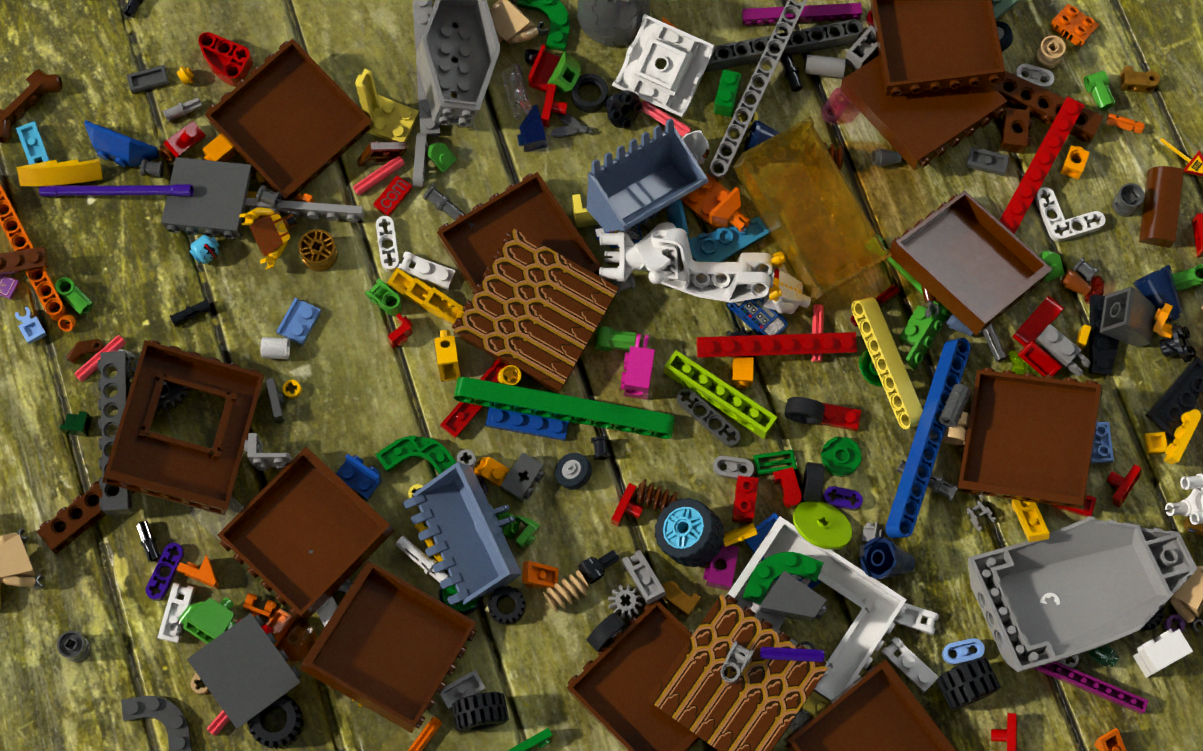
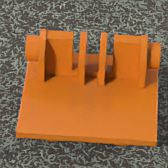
[1050,3,1099,47]

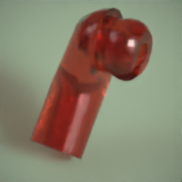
[1083,276,1104,305]

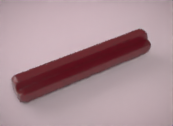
[850,285,900,327]

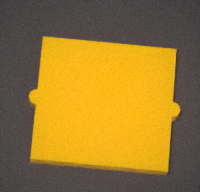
[723,522,758,547]

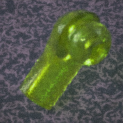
[1008,350,1026,375]

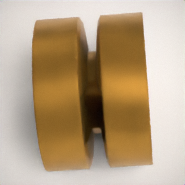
[299,229,338,272]

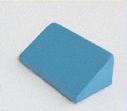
[666,199,689,238]

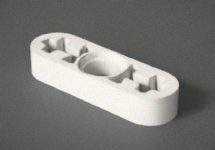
[376,216,400,272]

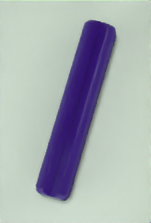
[760,647,825,662]

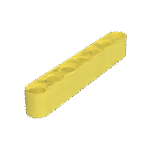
[851,297,923,430]

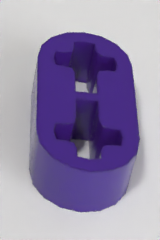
[823,486,863,511]

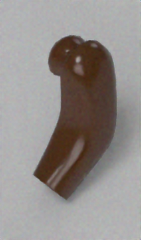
[66,339,104,364]

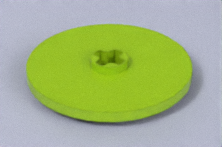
[793,501,852,550]

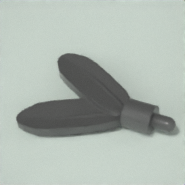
[551,113,593,138]

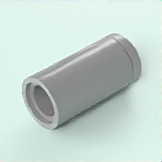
[805,55,846,78]

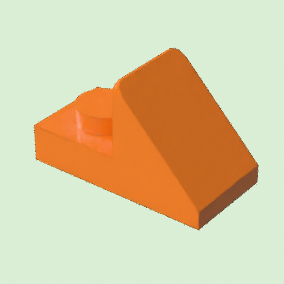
[176,555,219,589]
[522,561,558,589]
[1094,728,1126,751]

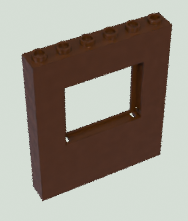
[102,340,264,516]

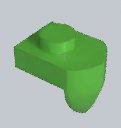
[427,143,457,172]
[1038,251,1065,282]
[516,515,540,550]

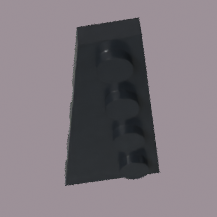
[1089,294,1120,376]
[1145,357,1203,441]

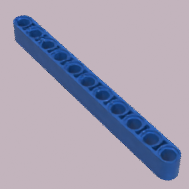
[885,338,971,539]

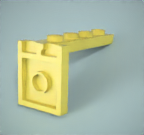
[355,69,419,142]

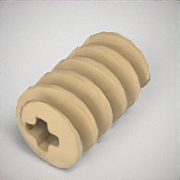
[543,570,590,613]

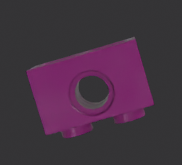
[703,544,739,591]

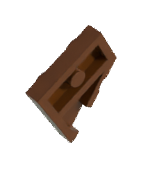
[357,140,408,167]

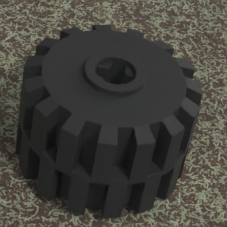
[937,657,1001,710]

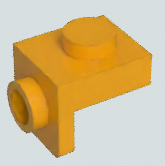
[1152,303,1173,338]
[474,457,509,487]

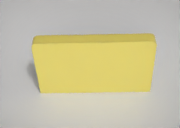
[572,194,599,228]

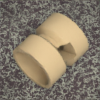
[1035,35,1066,70]
[942,412,970,445]

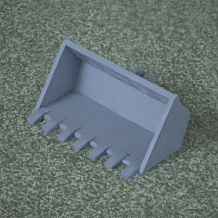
[586,118,709,232]
[403,462,522,605]

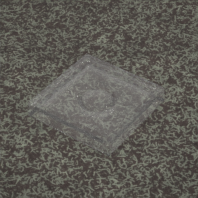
[189,496,245,542]

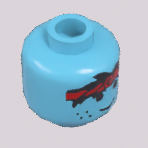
[189,235,220,264]

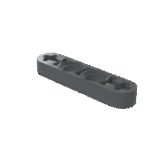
[676,388,740,448]

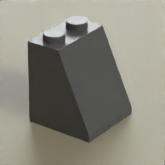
[1100,287,1156,347]
[760,571,827,622]

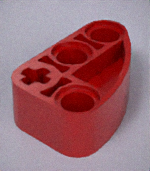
[198,32,253,86]

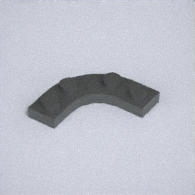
[121,696,192,751]

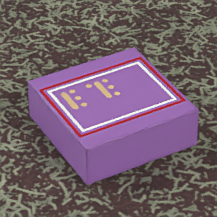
[0,275,20,300]

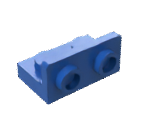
[336,454,382,501]

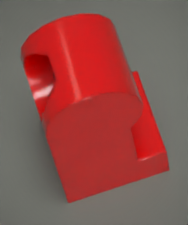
[772,467,802,509]

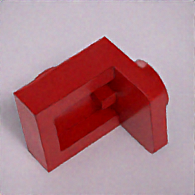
[387,313,413,348]

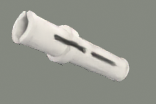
[395,535,450,583]

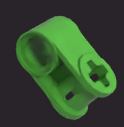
[364,278,402,316]

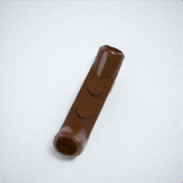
[0,69,62,143]

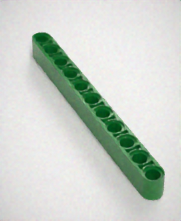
[453,377,675,439]

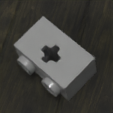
[845,26,878,71]

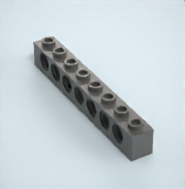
[98,350,133,516]

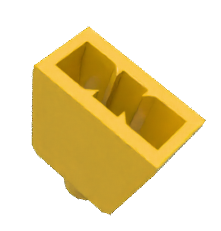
[434,330,461,382]

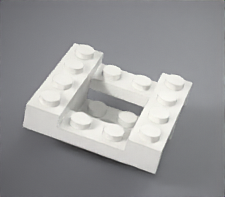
[612,14,716,118]

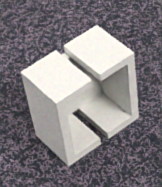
[1133,629,1193,678]

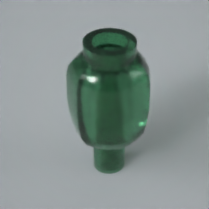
[1088,644,1119,667]

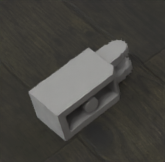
[1035,324,1091,376]

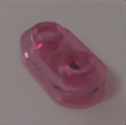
[821,87,850,123]

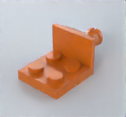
[680,173,751,232]

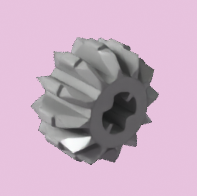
[608,584,643,620]

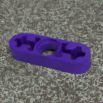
[146,543,185,601]

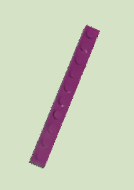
[741,3,862,26]
[1033,662,1149,714]

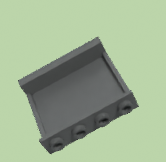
[161,157,256,239]
[187,613,302,729]

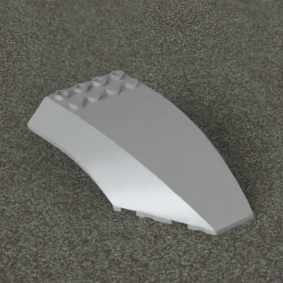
[968,516,1197,673]

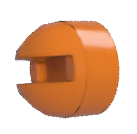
[58,314,76,332]

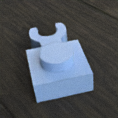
[15,307,47,345]

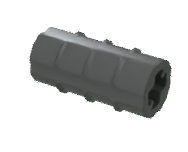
[939,384,971,428]

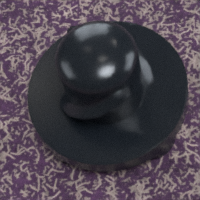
[606,90,643,129]
[1159,323,1196,363]

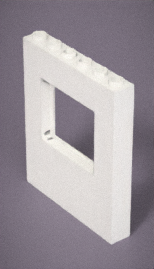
[726,516,907,701]

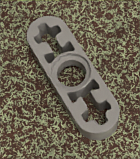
[413,133,428,187]

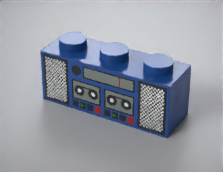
[727,298,788,335]

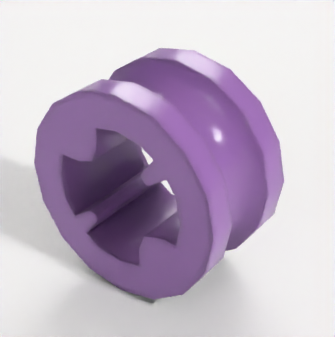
[1164,614,1185,632]

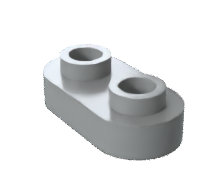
[713,456,754,480]

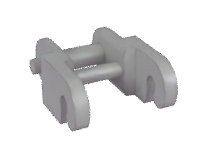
[966,500,996,532]

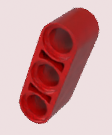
[1012,296,1064,347]

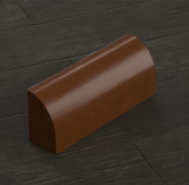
[1139,166,1184,248]

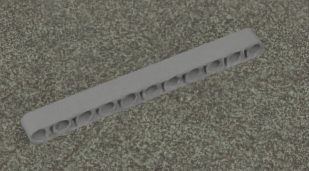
[708,0,807,181]

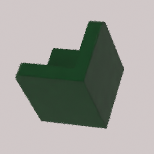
[59,411,92,437]

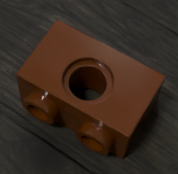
[1000,108,1032,154]

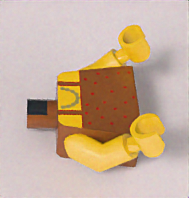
[239,207,297,270]

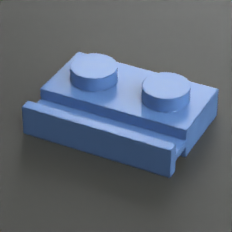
[276,298,322,346]

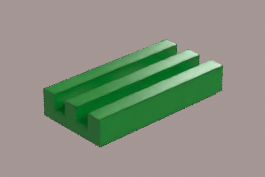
[753,449,797,476]

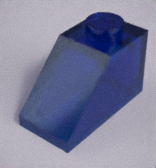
[517,105,547,152]

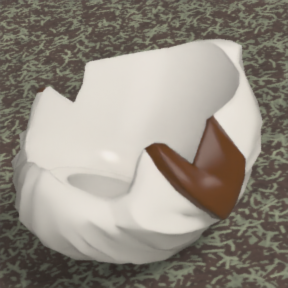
[682,130,710,164]

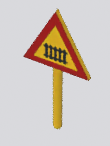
[1160,138,1203,177]

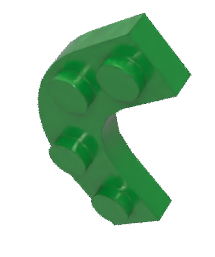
[517,0,570,52]
[375,436,457,475]
[742,552,824,606]

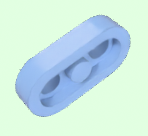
[942,638,985,665]

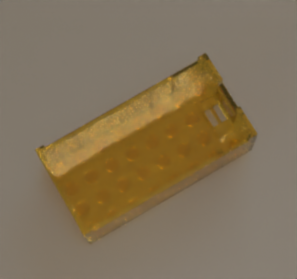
[733,116,892,303]

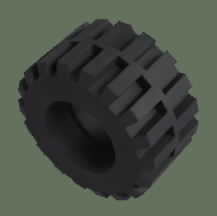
[452,692,509,732]
[247,694,304,749]

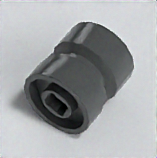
[1112,183,1144,217]
[57,631,91,663]

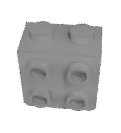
[244,433,293,471]

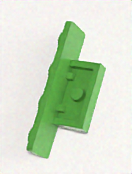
[899,302,951,370]

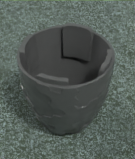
[577,0,650,47]

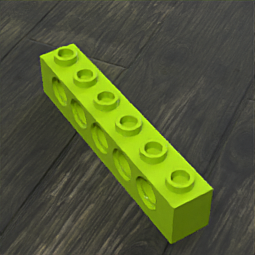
[664,350,777,439]

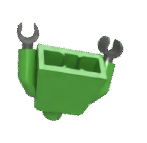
[170,597,235,644]

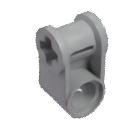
[721,641,755,684]

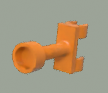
[243,593,277,619]

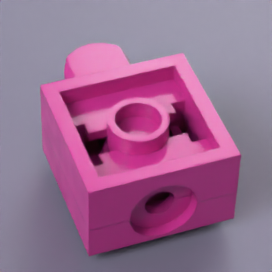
[621,334,655,400]

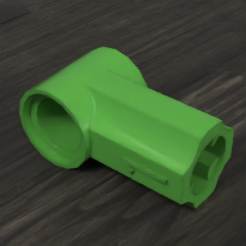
[1084,71,1116,111]
[1173,264,1203,292]
[56,277,94,316]
[595,327,636,351]

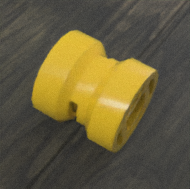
[498,365,521,386]

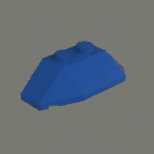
[84,120,160,168]

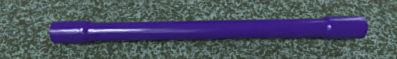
[39,184,194,197]

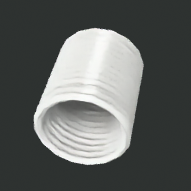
[261,337,290,359]

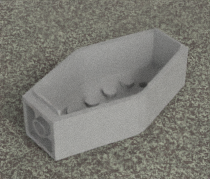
[416,0,500,127]

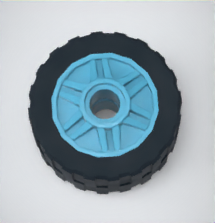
[655,498,725,568]

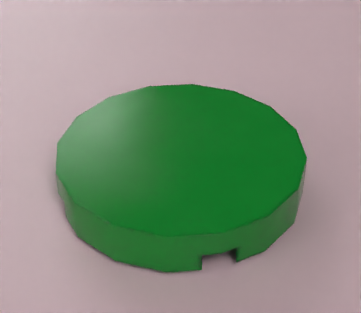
[820,436,861,477]

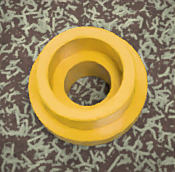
[177,66,194,85]

